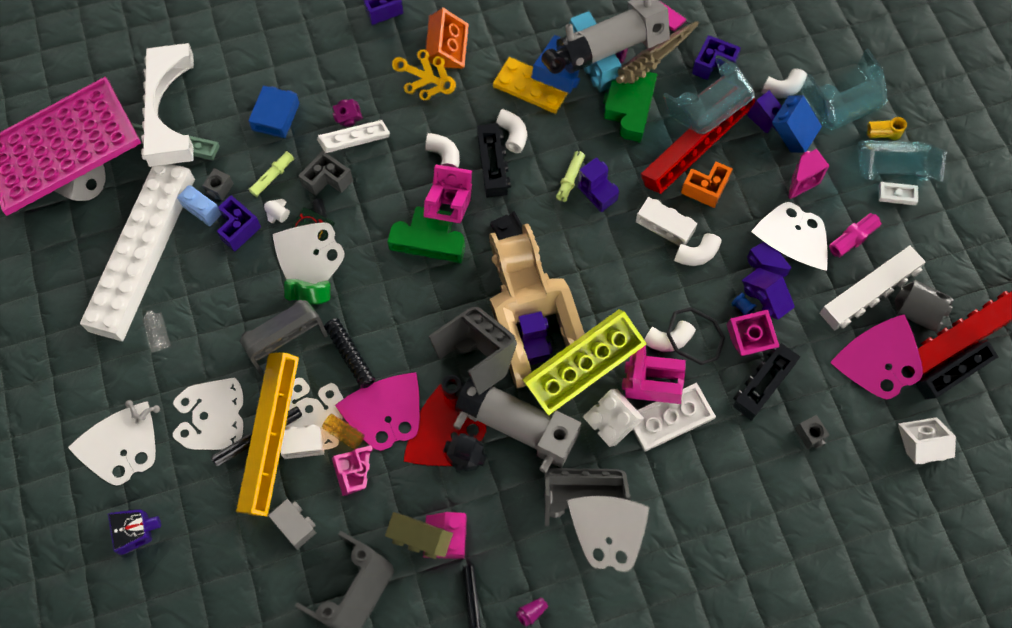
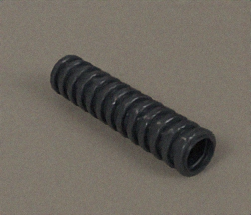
[324,318,376,388]

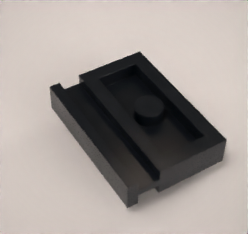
[491,211,523,240]

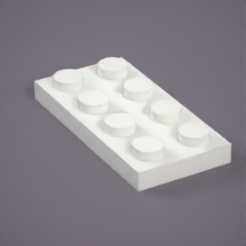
[633,383,716,452]

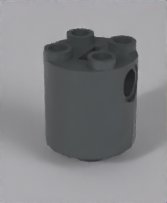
[895,280,954,332]

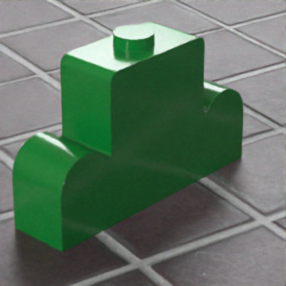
[603,72,657,143]
[387,206,465,263]

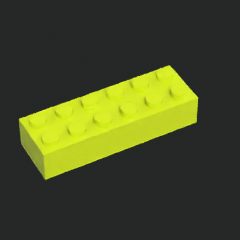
[522,309,647,416]

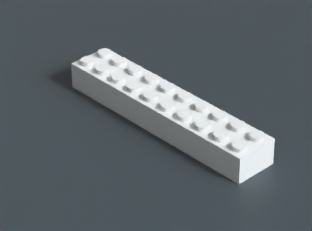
[80,164,195,342]

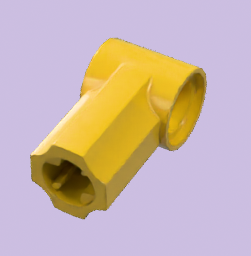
[867,117,907,140]

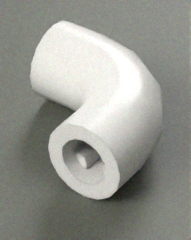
[761,69,807,99]
[496,109,527,153]
[426,133,460,168]
[674,233,722,266]
[644,321,696,352]

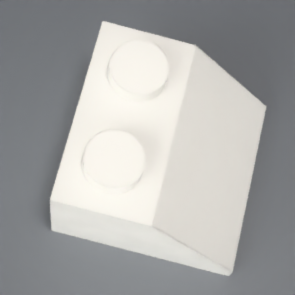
[899,417,956,464]

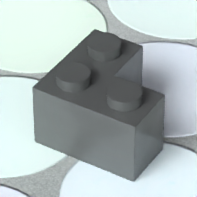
[298,151,353,196]

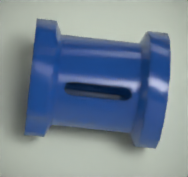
[731,292,757,315]

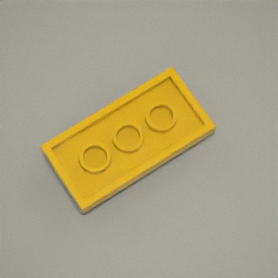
[493,57,568,114]

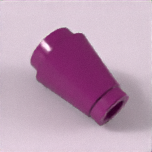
[516,597,548,627]

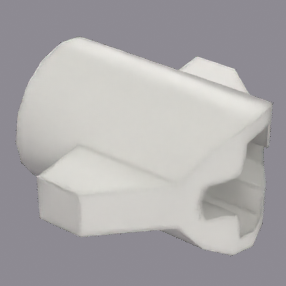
[264,199,290,224]

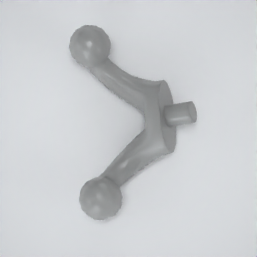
[125,400,160,424]

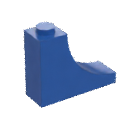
[531,35,580,94]

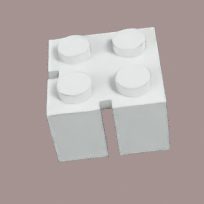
[583,389,644,447]

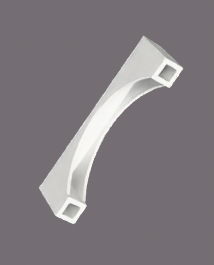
[141,43,193,167]

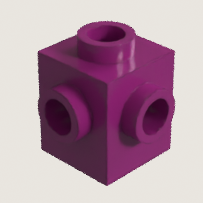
[333,99,363,127]

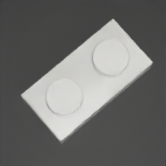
[879,182,918,205]

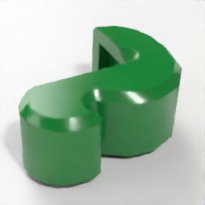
[284,279,331,305]

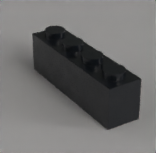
[915,340,999,400]

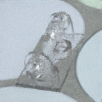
[143,310,171,352]

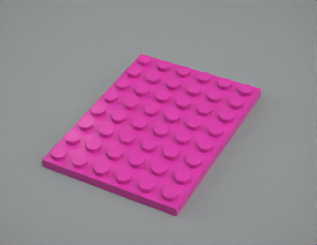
[0,76,141,216]

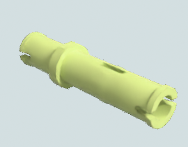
[248,151,294,197]
[556,151,585,202]

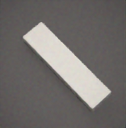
[317,120,390,153]

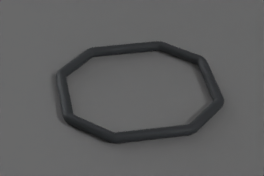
[667,307,725,365]

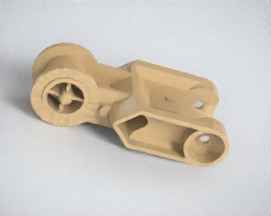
[489,223,584,389]

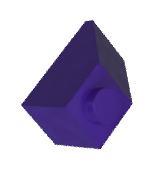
[747,242,791,277]

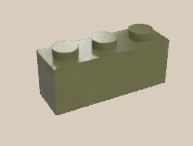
[385,512,453,559]

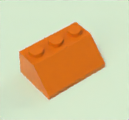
[425,8,469,69]

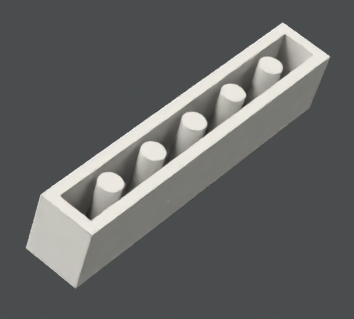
[819,245,925,331]

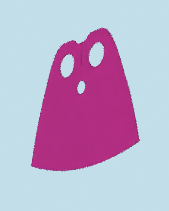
[831,314,923,399]
[335,373,420,451]

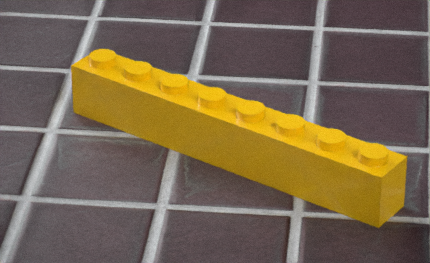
[236,352,299,516]

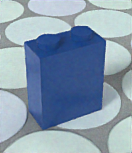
[248,86,300,138]
[772,95,822,153]

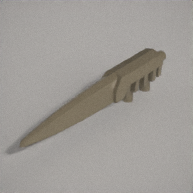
[616,21,699,84]

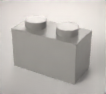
[268,499,316,549]

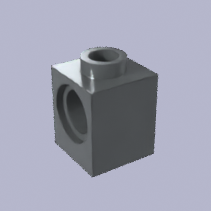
[202,168,234,201]
[795,415,830,449]

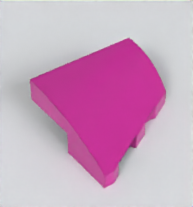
[332,445,373,496]

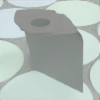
[54,165,106,201]

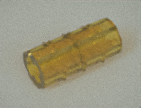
[322,414,365,450]

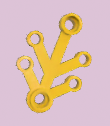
[392,49,456,101]

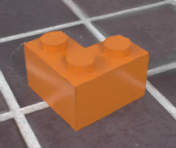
[681,162,733,208]

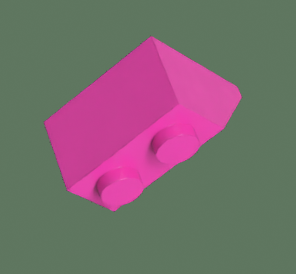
[788,149,829,199]
[726,310,780,356]
[423,512,467,559]

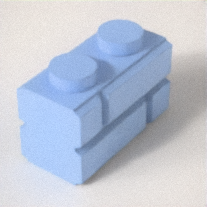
[177,185,221,226]

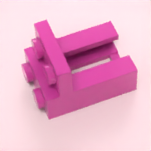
[424,164,472,223]
[622,345,686,404]

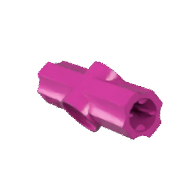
[829,213,881,258]

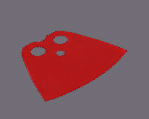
[404,384,487,466]

